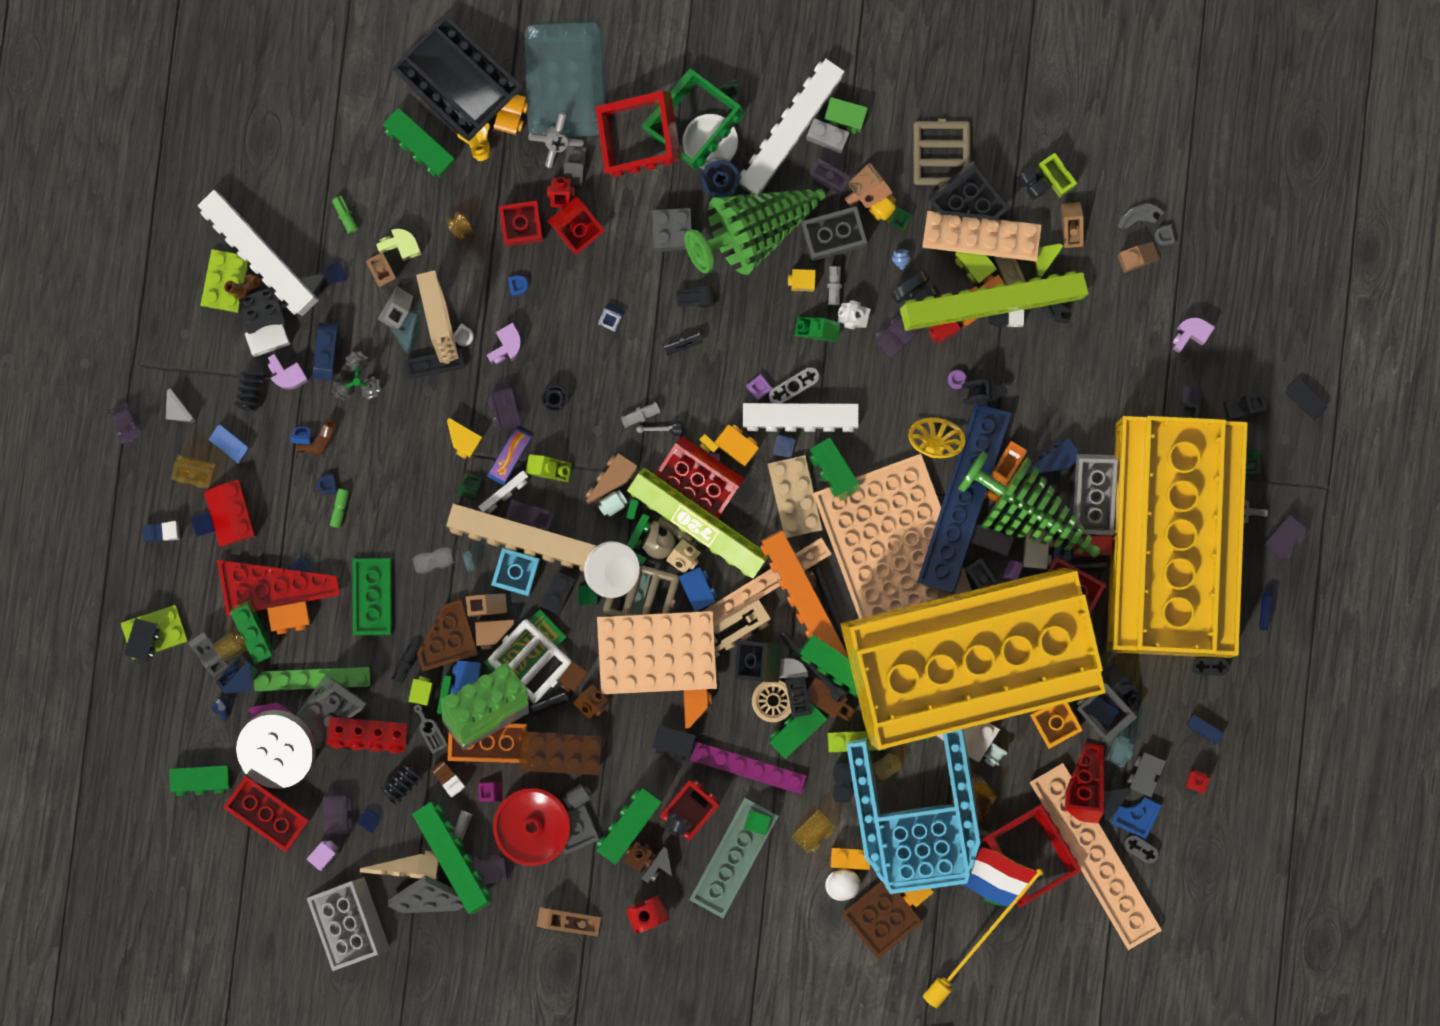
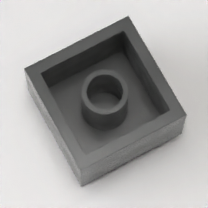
[652,208,691,252]

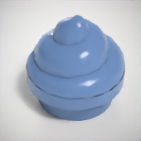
[892,249,911,270]

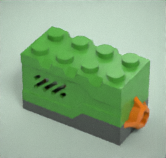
[440,662,529,750]

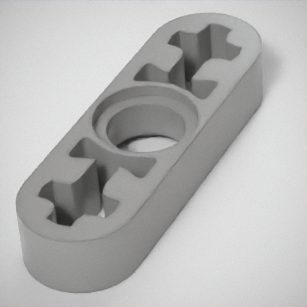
[769,368,819,404]

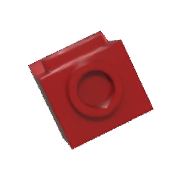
[1184,769,1210,794]

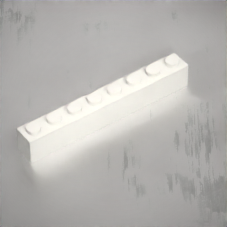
[739,59,845,195]
[198,190,319,316]

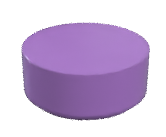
[948,370,967,389]

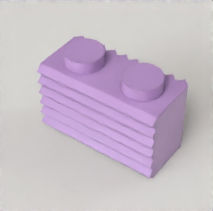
[307,841,339,871]

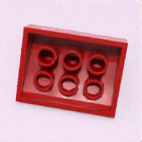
[655,436,745,519]

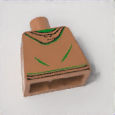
[844,163,893,208]

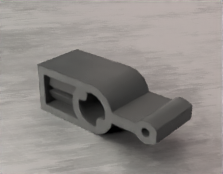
[414,704,448,754]

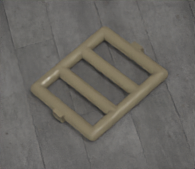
[914,119,971,188]
[603,564,680,616]

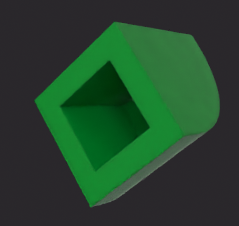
[743,810,771,836]

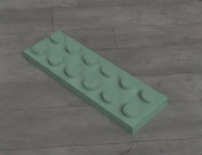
[689,798,778,918]

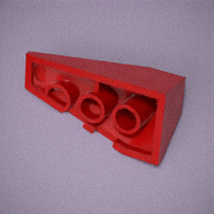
[1065,743,1104,823]

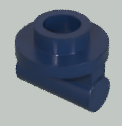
[211,699,231,721]

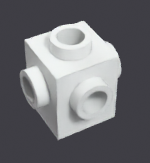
[838,300,870,329]

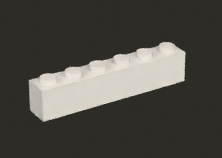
[743,403,858,432]

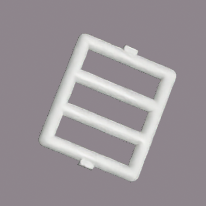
[488,619,572,703]

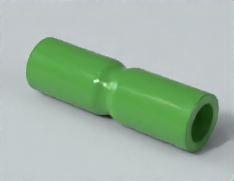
[330,489,349,529]

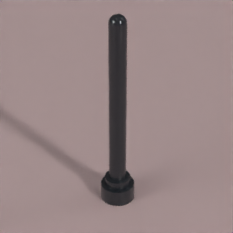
[780,632,848,703]

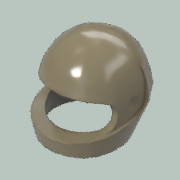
[642,521,675,559]

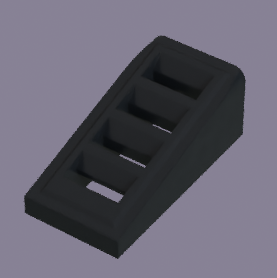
[785,676,812,718]

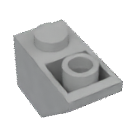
[378,286,413,329]

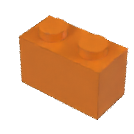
[267,602,311,635]

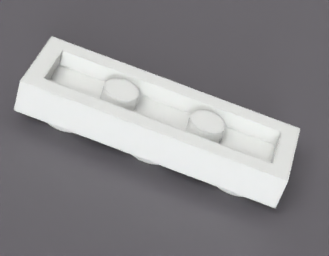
[478,471,529,513]

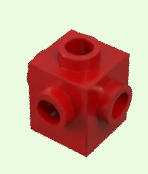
[547,177,575,207]

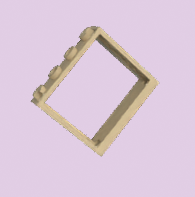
[416,270,459,364]

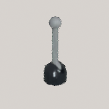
[636,421,683,436]

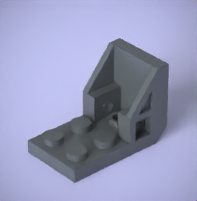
[296,675,366,750]

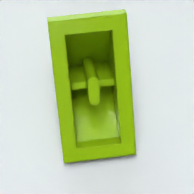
[1034,244,1063,277]

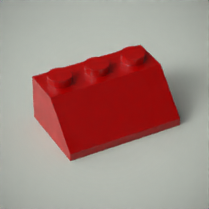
[204,480,257,547]
[1046,557,1106,614]

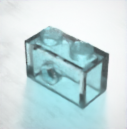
[1104,736,1134,767]

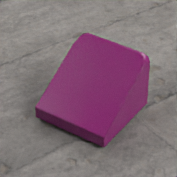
[478,782,502,802]

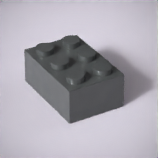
[801,206,867,261]

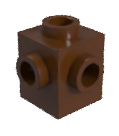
[573,684,609,719]
[624,842,654,874]

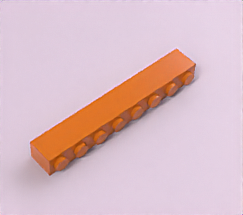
[760,530,849,678]

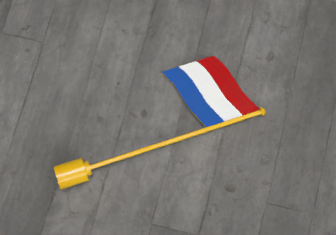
[923,847,1043,1008]

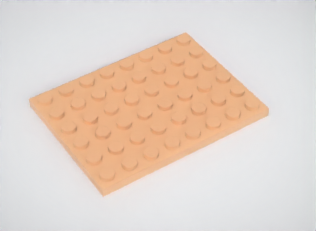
[813,454,972,618]

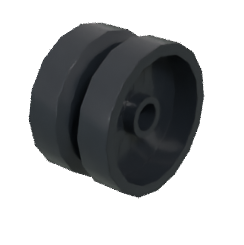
[890,271,940,307]

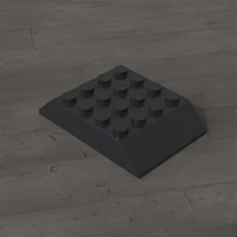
[392,15,523,141]

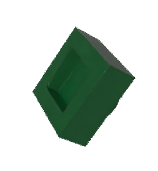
[886,206,913,232]

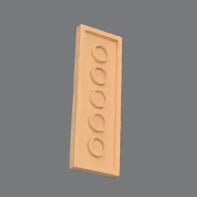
[923,211,1041,261]

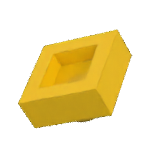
[699,434,719,454]

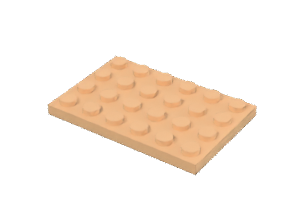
[597,611,717,694]

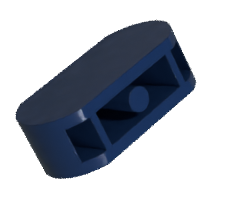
[313,322,340,381]

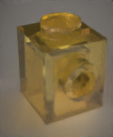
[872,753,902,782]

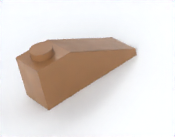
[537,907,601,937]

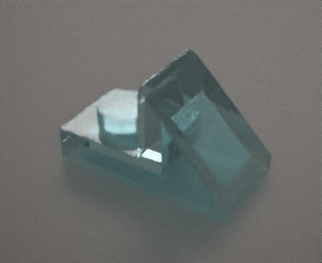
[390,312,418,353]

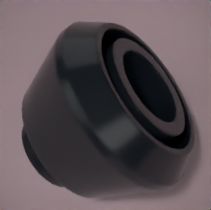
[666,813,692,837]

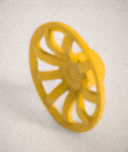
[908,417,966,458]

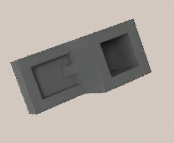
[188,632,229,677]

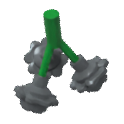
[332,351,382,401]

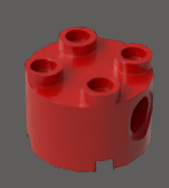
[626,895,670,934]

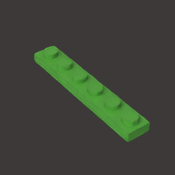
[254,667,371,691]

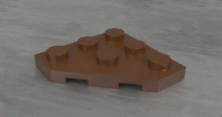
[417,600,478,672]

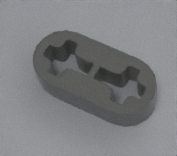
[1124,836,1158,863]

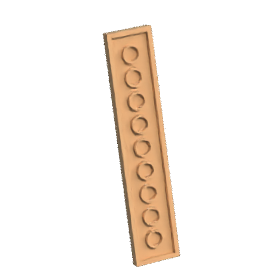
[1029,763,1162,950]

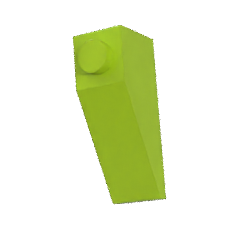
[827,731,886,753]

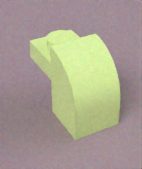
[376,229,421,261]

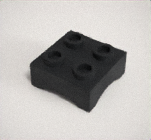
[239,287,285,334]

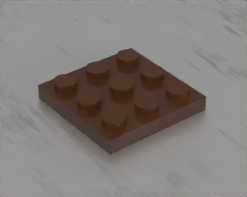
[841,881,923,959]

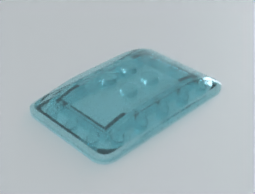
[525,23,603,137]

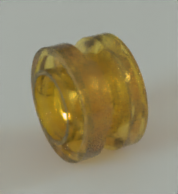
[445,211,474,241]

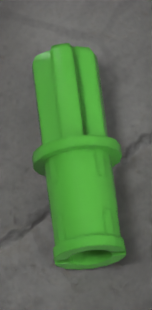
[332,196,359,234]

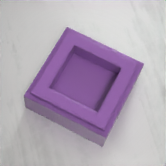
[746,374,773,401]
[1003,560,1024,581]

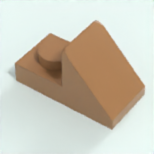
[366,252,396,288]

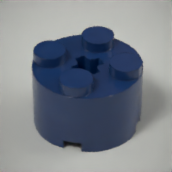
[699,157,740,198]

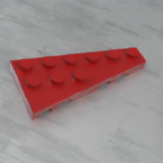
[217,560,341,617]

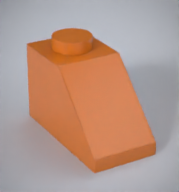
[684,689,711,728]

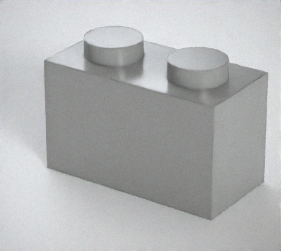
[806,119,849,154]

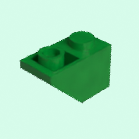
[794,317,840,342]

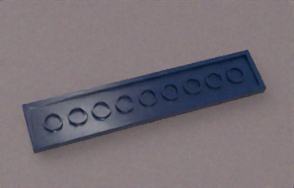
[917,403,1013,594]

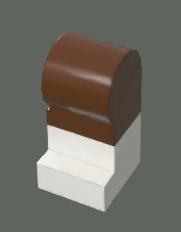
[431,760,466,797]

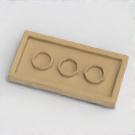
[768,455,822,538]

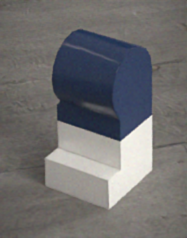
[142,521,180,542]

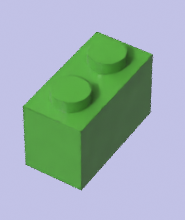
[824,97,867,134]

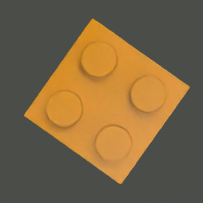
[1029,702,1083,749]

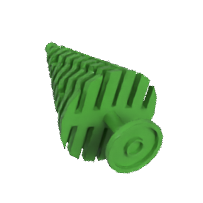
[684,188,826,275]
[958,451,1100,558]

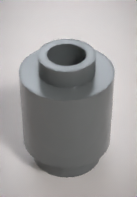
[562,783,592,810]

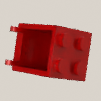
[660,780,719,841]

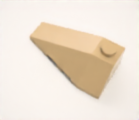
[360,851,440,880]

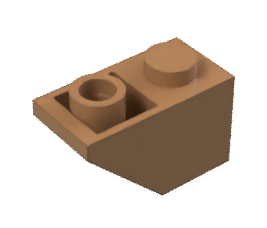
[466,594,507,617]

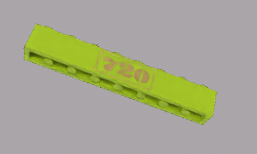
[627,468,769,578]

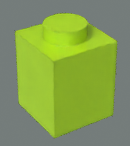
[409,676,434,706]

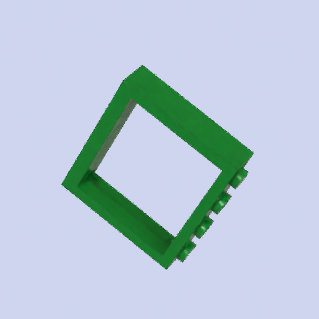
[642,68,745,171]

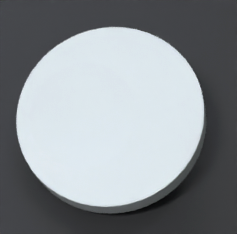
[683,114,738,168]
[584,541,639,598]

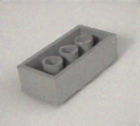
[1072,454,1118,535]

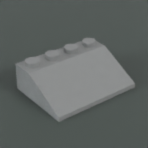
[307,877,390,971]

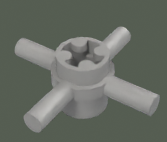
[528,112,584,168]

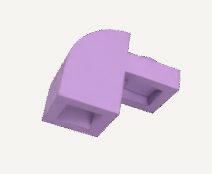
[1172,318,1215,353]
[487,323,522,364]
[267,354,309,390]

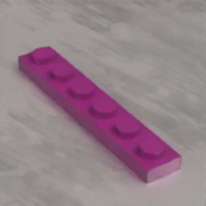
[690,742,806,794]

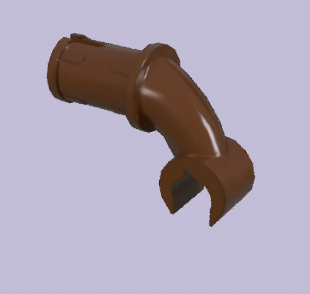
[224,274,261,299]

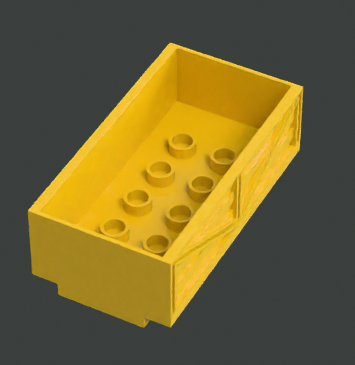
[1106,416,1247,658]
[840,568,1106,750]

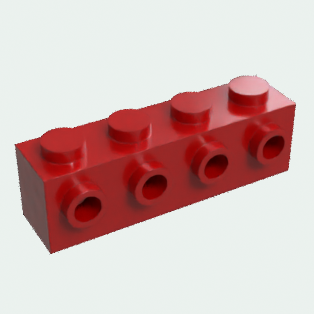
[327,717,407,753]

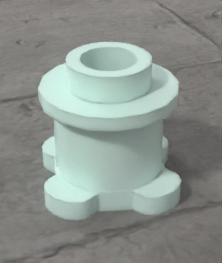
[983,743,1007,767]

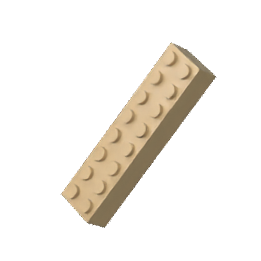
[446,504,596,572]

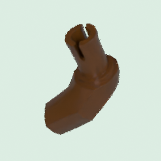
[296,419,336,456]

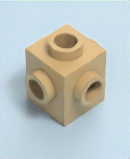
[666,539,700,574]

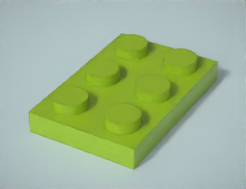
[201,250,249,313]
[121,605,188,660]

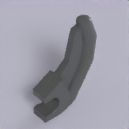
[1118,203,1164,229]

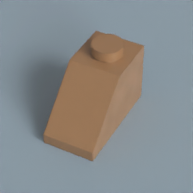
[1061,202,1083,248]
[1117,242,1160,273]
[475,620,515,650]

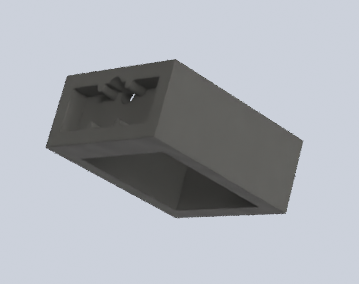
[1076,683,1137,743]

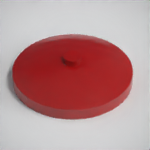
[493,788,571,866]

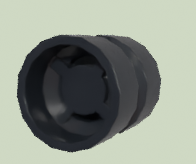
[1017,164,1053,200]

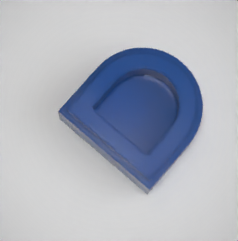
[508,275,529,297]
[290,426,312,444]

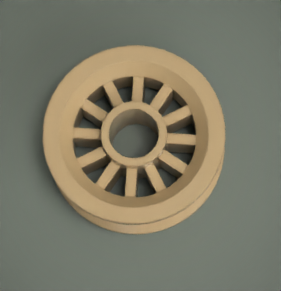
[752,680,794,722]

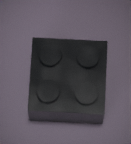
[735,640,782,682]

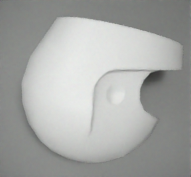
[825,868,861,901]

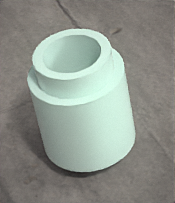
[598,490,628,517]

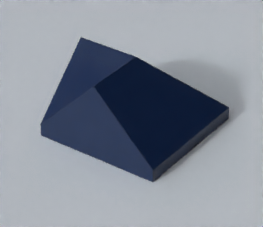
[216,654,261,693]

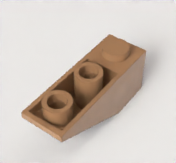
[585,453,638,504]

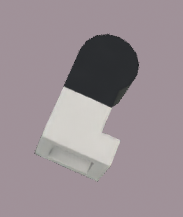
[988,310,1024,327]

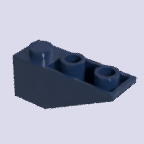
[1024,439,1081,477]

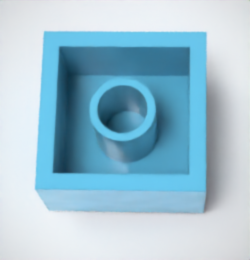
[491,548,540,597]

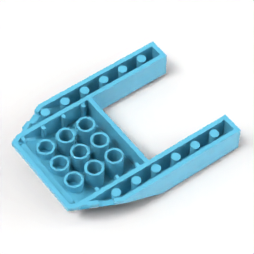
[846,729,981,894]

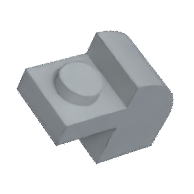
[779,658,808,696]

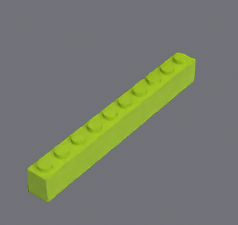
[900,271,1089,331]

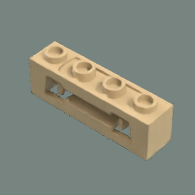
[714,599,771,657]

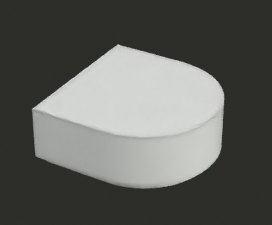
[453,323,474,347]

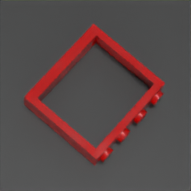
[595,90,681,178]
[980,804,1081,908]

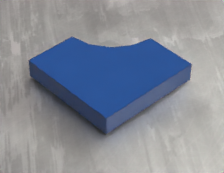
[1110,797,1162,840]

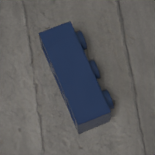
[1186,714,1224,745]

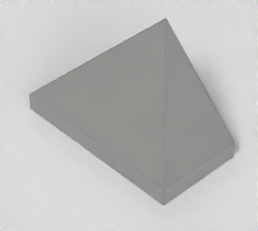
[166,389,196,423]

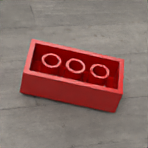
[223,776,311,852]

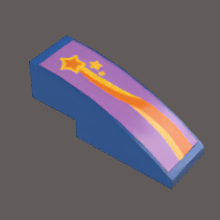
[487,428,533,486]

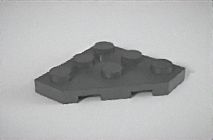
[388,876,464,913]

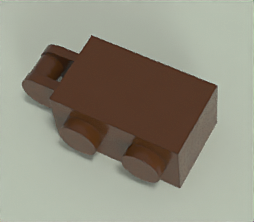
[807,678,856,722]

